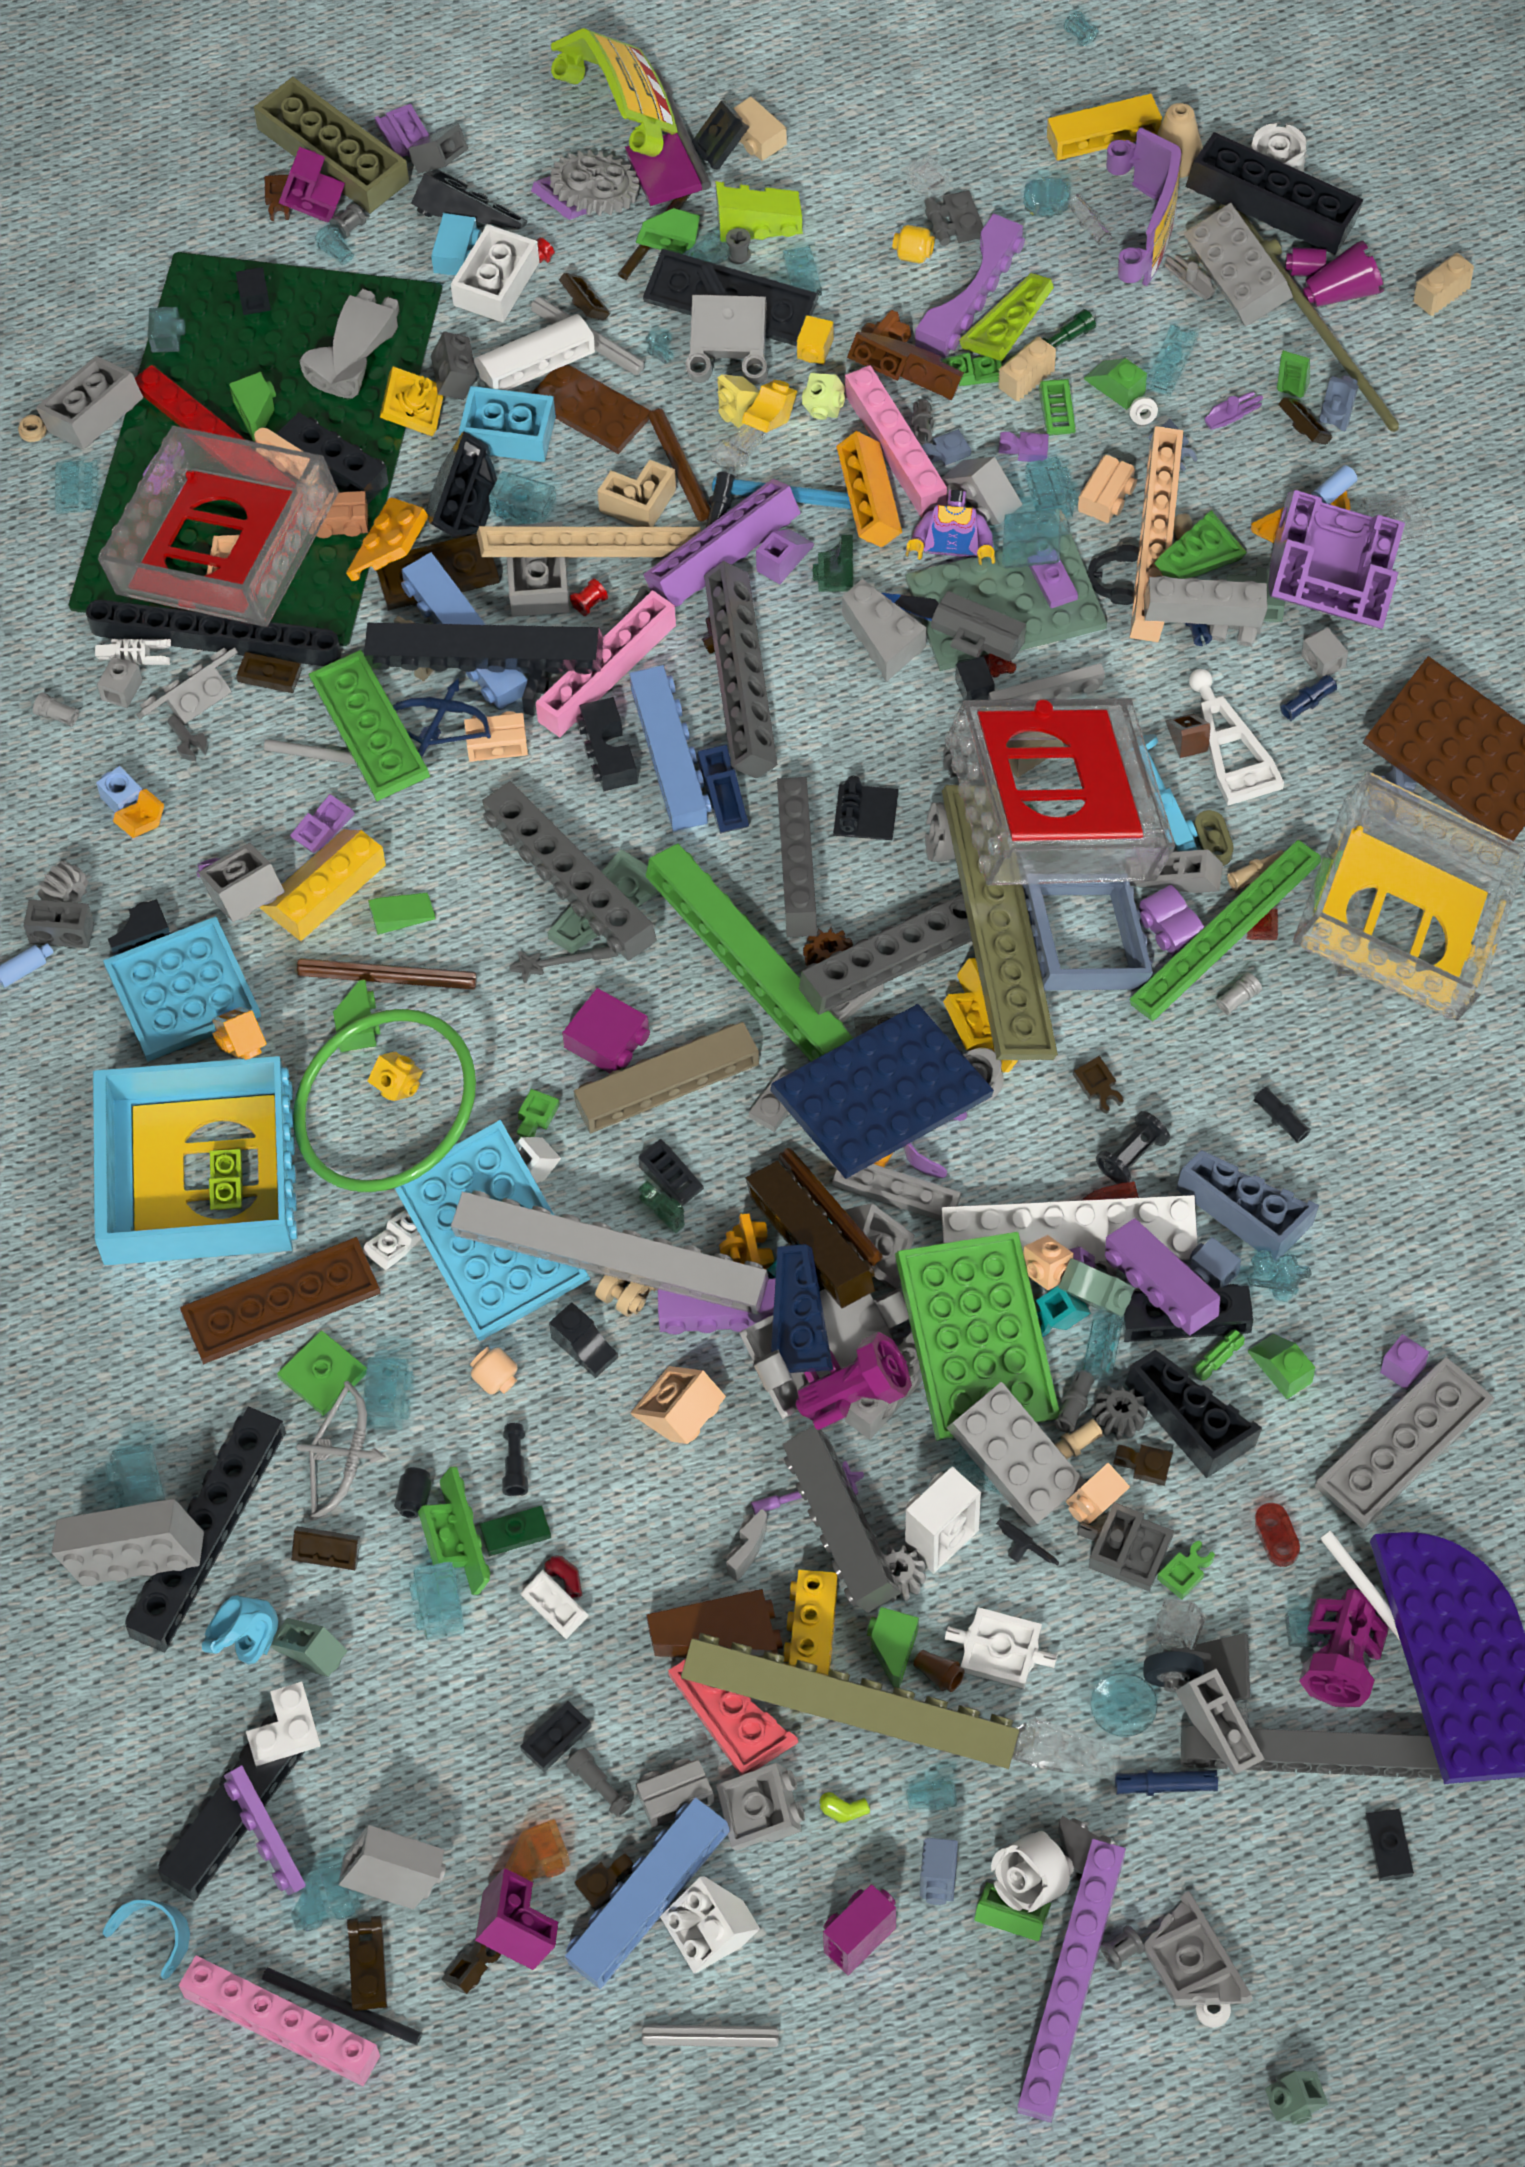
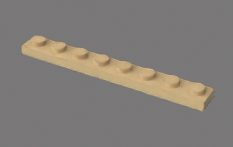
[477,526,701,557]

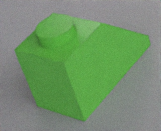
[636,208,700,256]
[1084,358,1147,410]
[229,372,276,442]
[1248,1334,1315,1399]
[867,1607,919,1688]

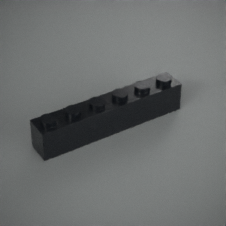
[158,1712,305,1902]

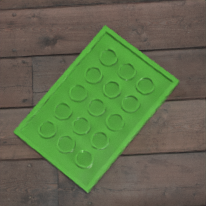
[895,1232,1060,1441]

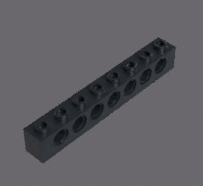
[125,1406,286,1653]

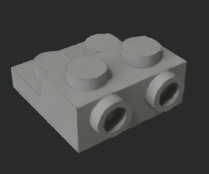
[716,1763,805,1851]

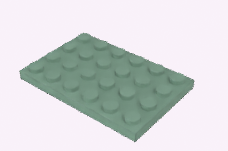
[905,532,1107,671]

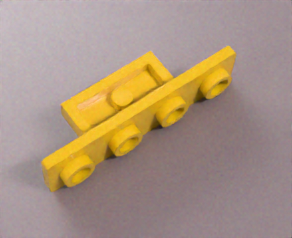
[943,958,1018,1073]

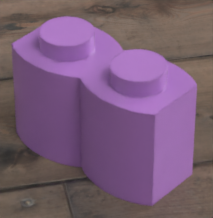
[1139,885,1204,956]

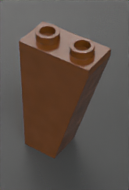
[646,1589,783,1658]

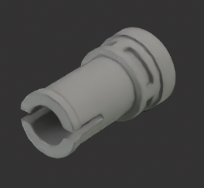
[33,692,79,727]
[1216,972,1262,1015]

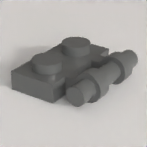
[924,190,984,246]

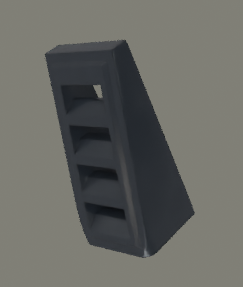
[638,1139,704,1208]

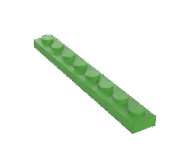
[1129,840,1321,1022]

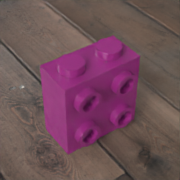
[562,988,650,1074]
[823,1884,896,1976]

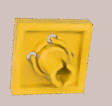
[380,366,443,436]

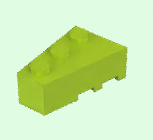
[715,181,803,242]

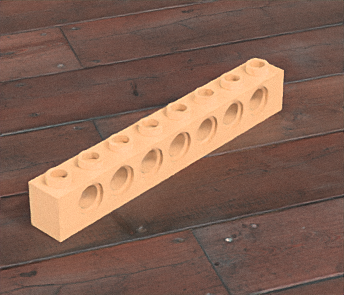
[1129,426,1183,642]

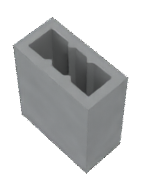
[338,1825,446,1910]

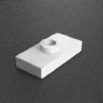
[520,1570,589,1639]

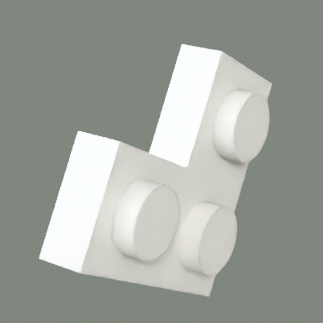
[246,1682,321,1766]

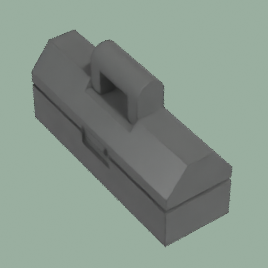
[931,591,1026,661]

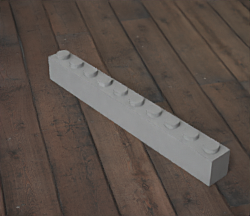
[451,1191,769,1315]

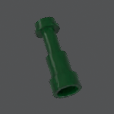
[1042,309,1096,348]

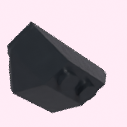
[425,431,499,538]

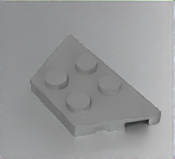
[1144,1891,1253,2006]

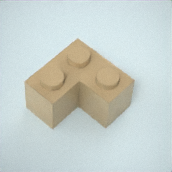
[597,459,676,527]

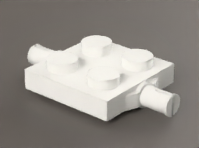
[945,1607,1058,1689]

